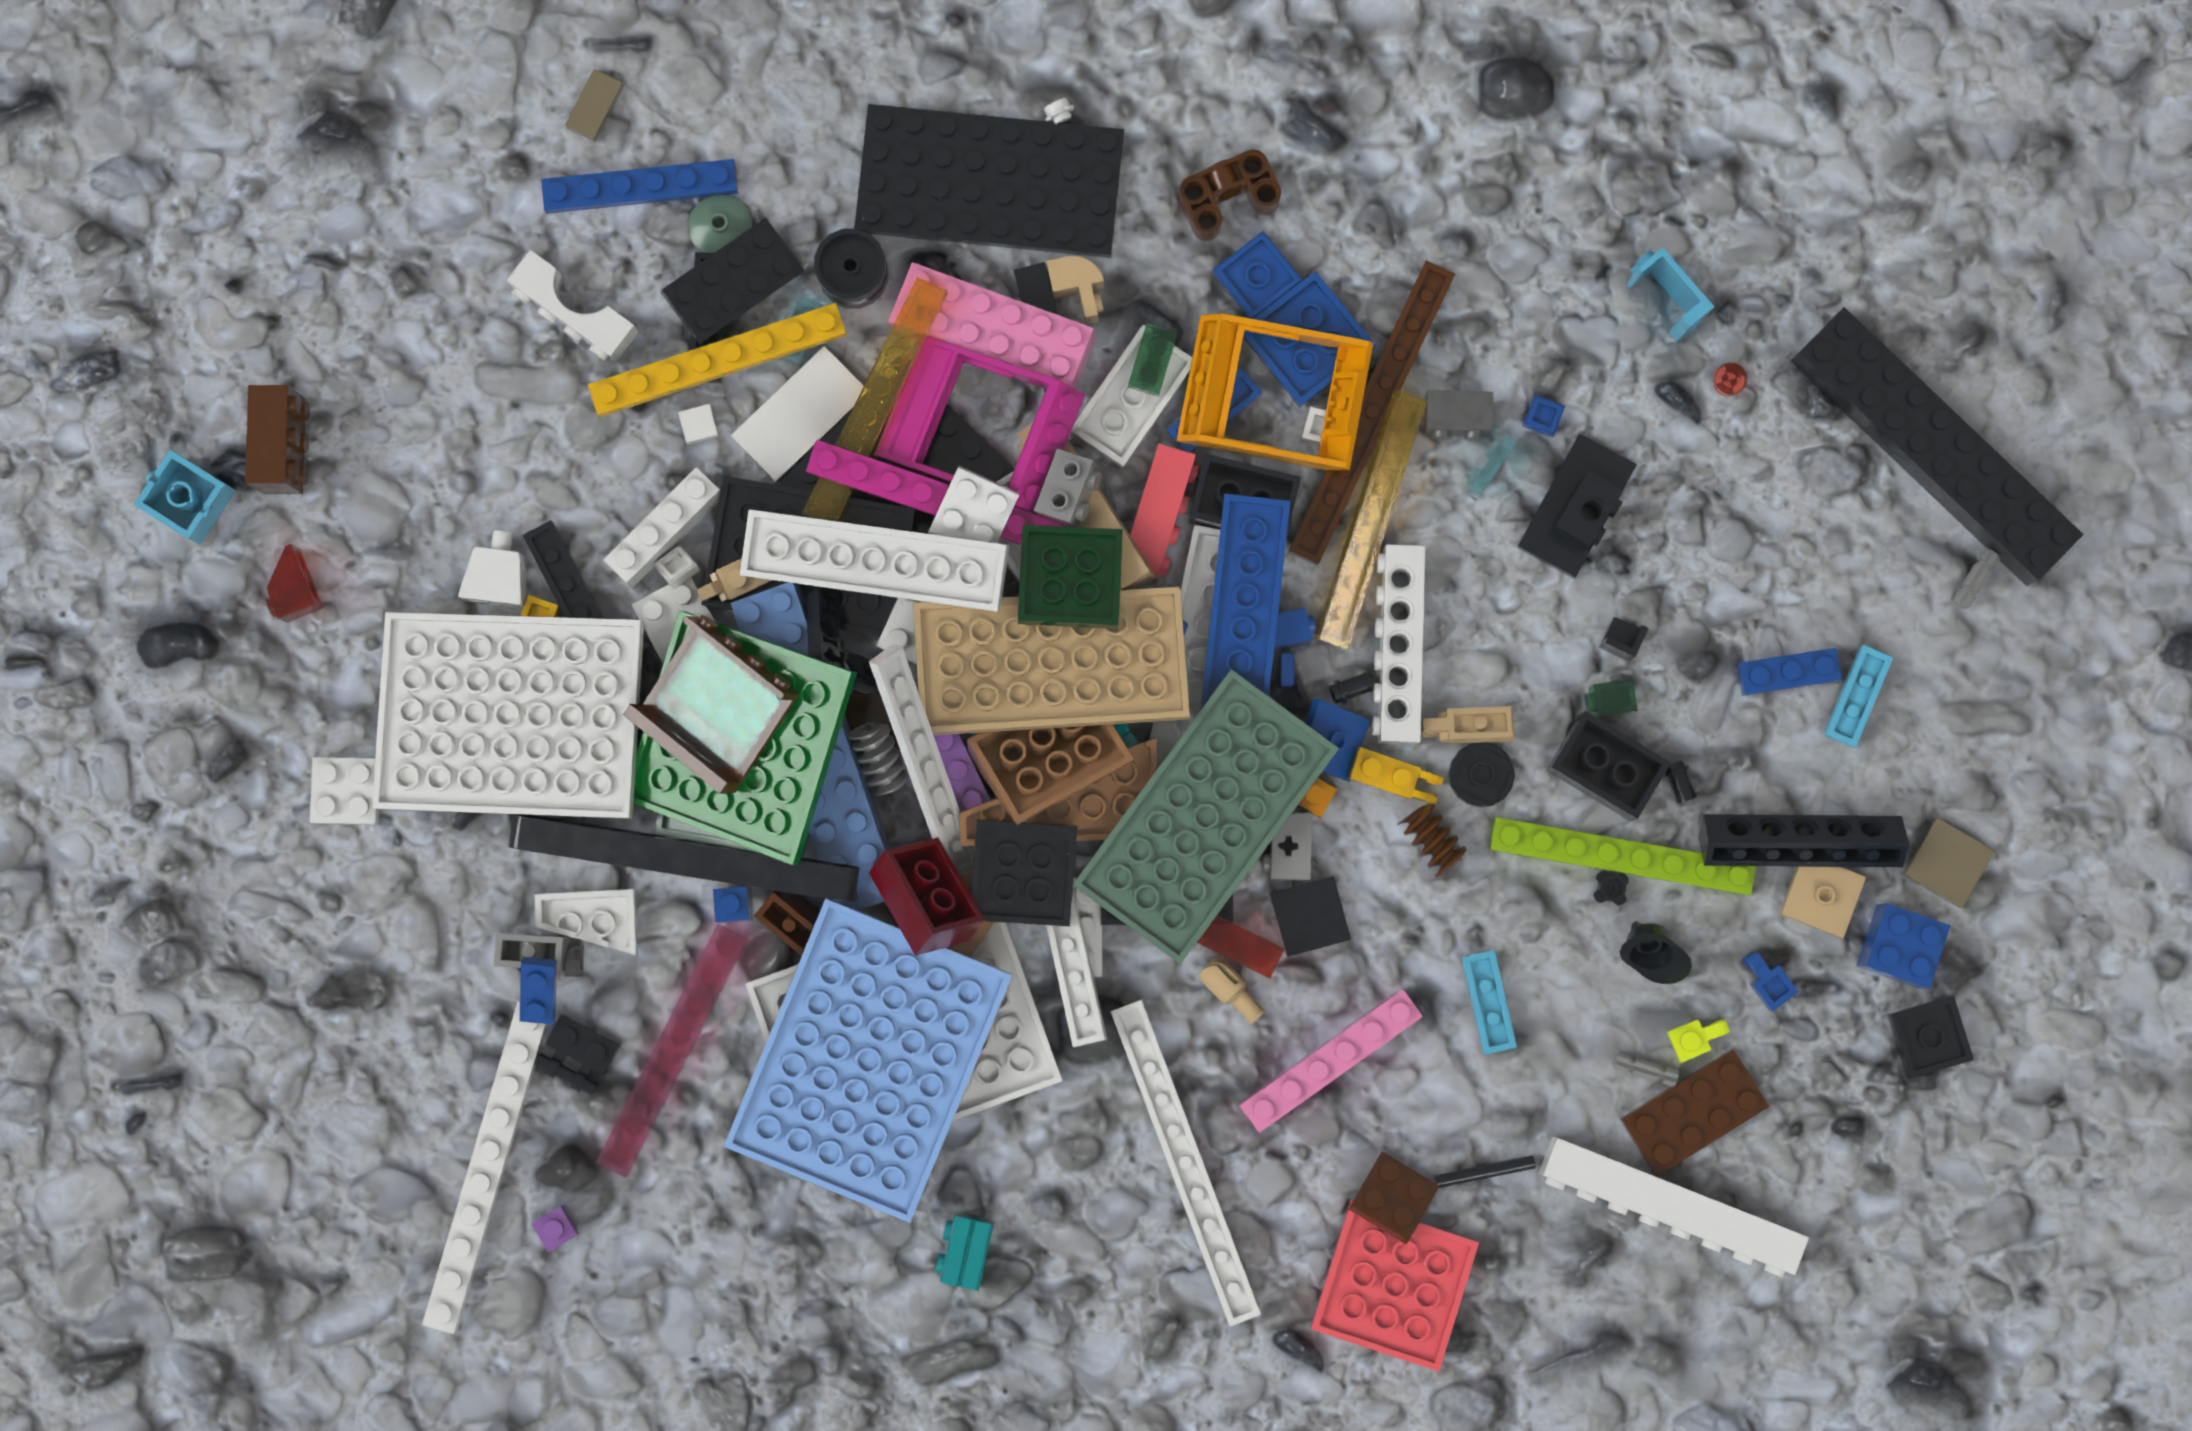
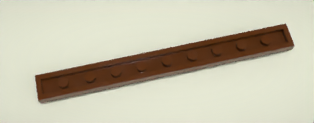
[1288,260,1455,566]

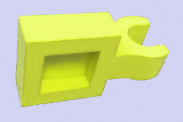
[1666,1019,1730,1063]

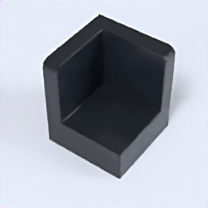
[1599,617,1649,661]

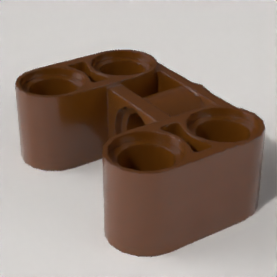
[1179,149,1281,241]

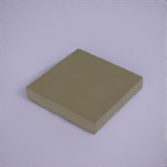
[1902,817,1995,908]

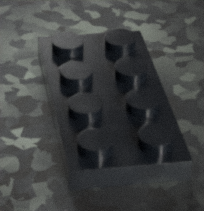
[660,218,804,345]

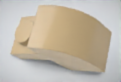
[1046,256,1104,325]

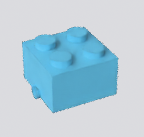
[133,450,236,545]

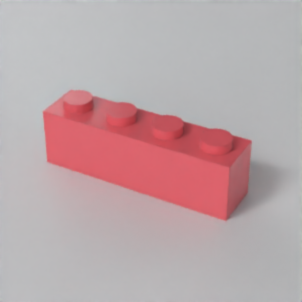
[1130,443,1200,583]

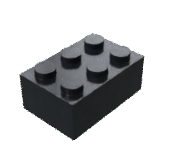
[1189,453,1301,533]
[1546,711,1671,822]

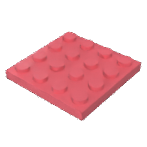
[1310,1200,1479,1372]

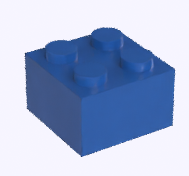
[1856,903,1950,989]

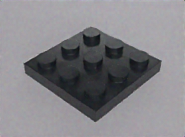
[971,819,1077,927]

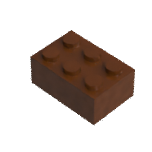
[245,385,310,494]

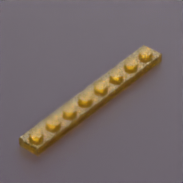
[802,277,948,521]
[1315,390,1427,650]

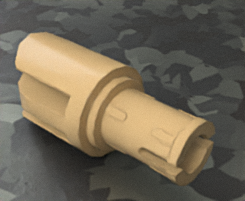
[1199,956,1266,1025]

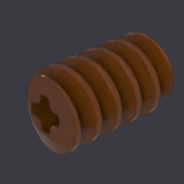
[1397,803,1467,878]

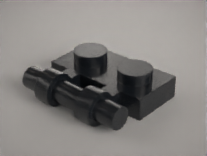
[534,1014,621,1096]

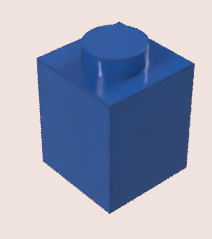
[1274,607,1316,651]
[713,886,753,923]

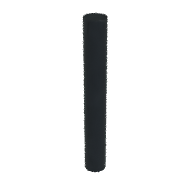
[1435,1155,1536,1188]

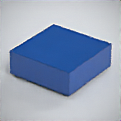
[1522,395,1565,438]
[1279,653,1294,690]

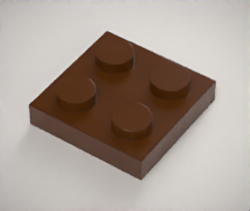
[1348,1151,1440,1244]

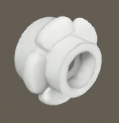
[1044,98,1074,125]

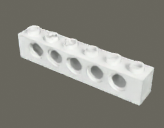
[1372,544,1425,745]

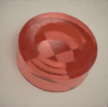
[1712,363,1747,397]

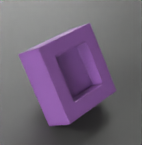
[531,1205,579,1252]

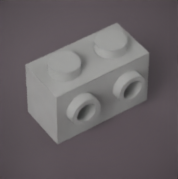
[1034,449,1102,527]

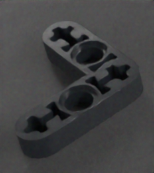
[806,586,879,694]

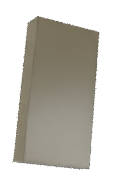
[565,69,624,142]

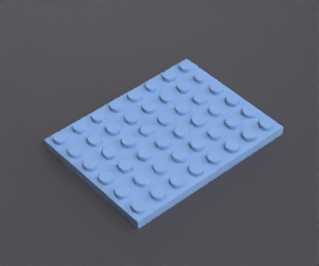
[723,899,1013,1223]

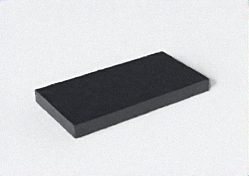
[1517,433,1637,579]

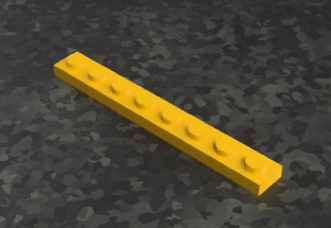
[587,303,847,418]

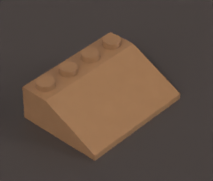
[967,724,1134,825]

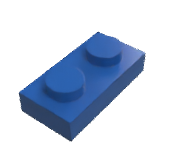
[520,957,557,1025]

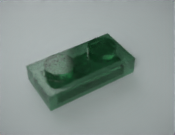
[1128,323,1178,397]

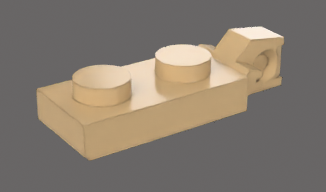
[697,558,774,602]
[1421,706,1515,744]

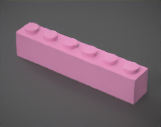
[1238,989,1423,1133]

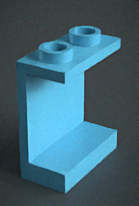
[1626,247,1714,342]

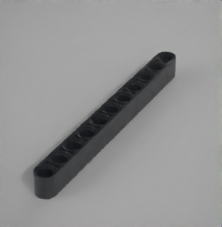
[508,814,860,902]

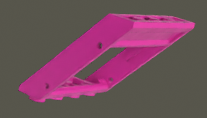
[874,335,1086,515]

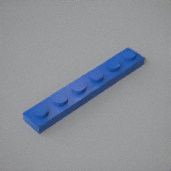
[541,159,738,214]

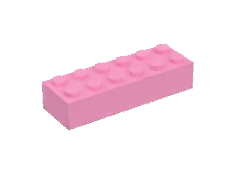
[888,262,1097,389]

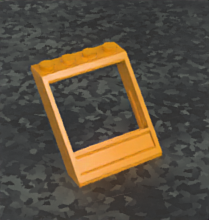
[1176,313,1373,470]

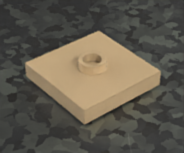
[1779,867,1866,939]

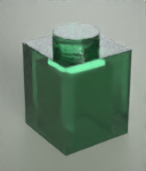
[1584,679,1638,719]

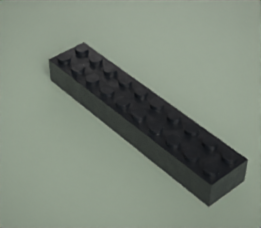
[1790,307,2084,586]

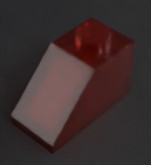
[266,544,323,623]

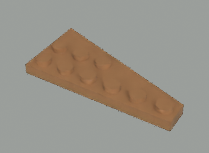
[959,738,1158,846]

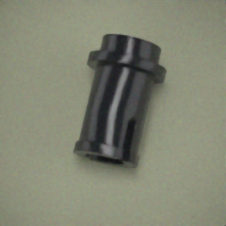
[1329,672,1373,705]
[1664,760,1697,804]

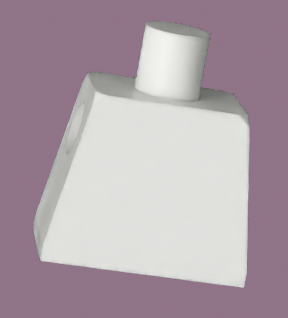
[458,530,527,609]

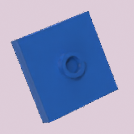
[1212,231,1303,319]
[1305,698,1370,782]

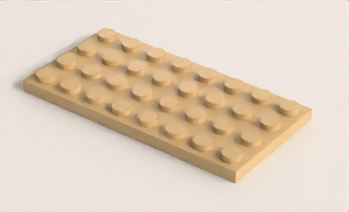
[913,587,1190,736]

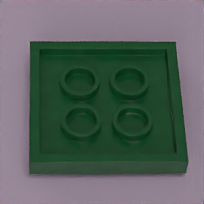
[1018,525,1123,629]

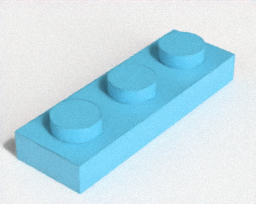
[1823,645,1893,749]
[1461,950,1517,1055]

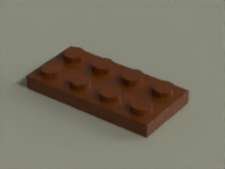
[1620,1049,1770,1177]

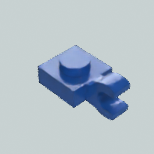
[1742,952,1799,1012]

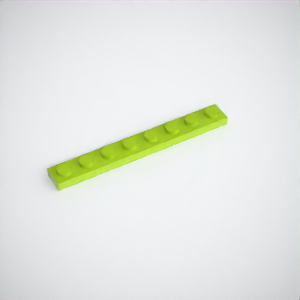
[1489,817,1756,896]

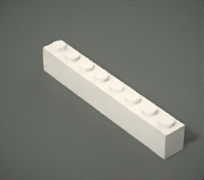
[1538,1136,1809,1278]

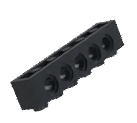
[1698,814,1909,868]

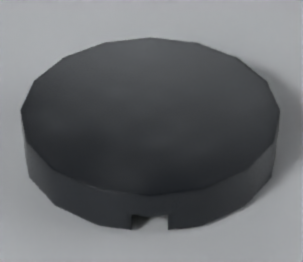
[1448,742,1515,808]

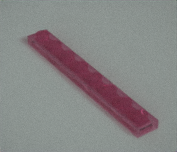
[596,923,749,1178]

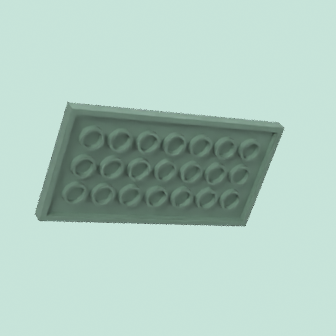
[1073,669,1339,965]

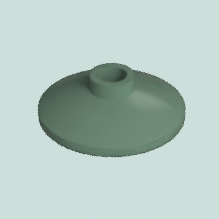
[688,194,753,253]

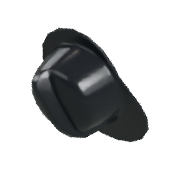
[1619,921,1692,984]

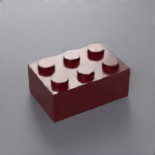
[869,838,985,956]

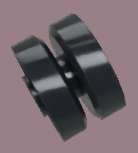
[814,229,888,309]

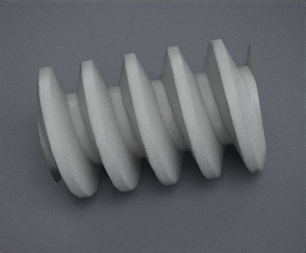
[848,722,908,796]

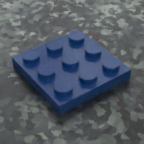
[1243,271,1377,408]

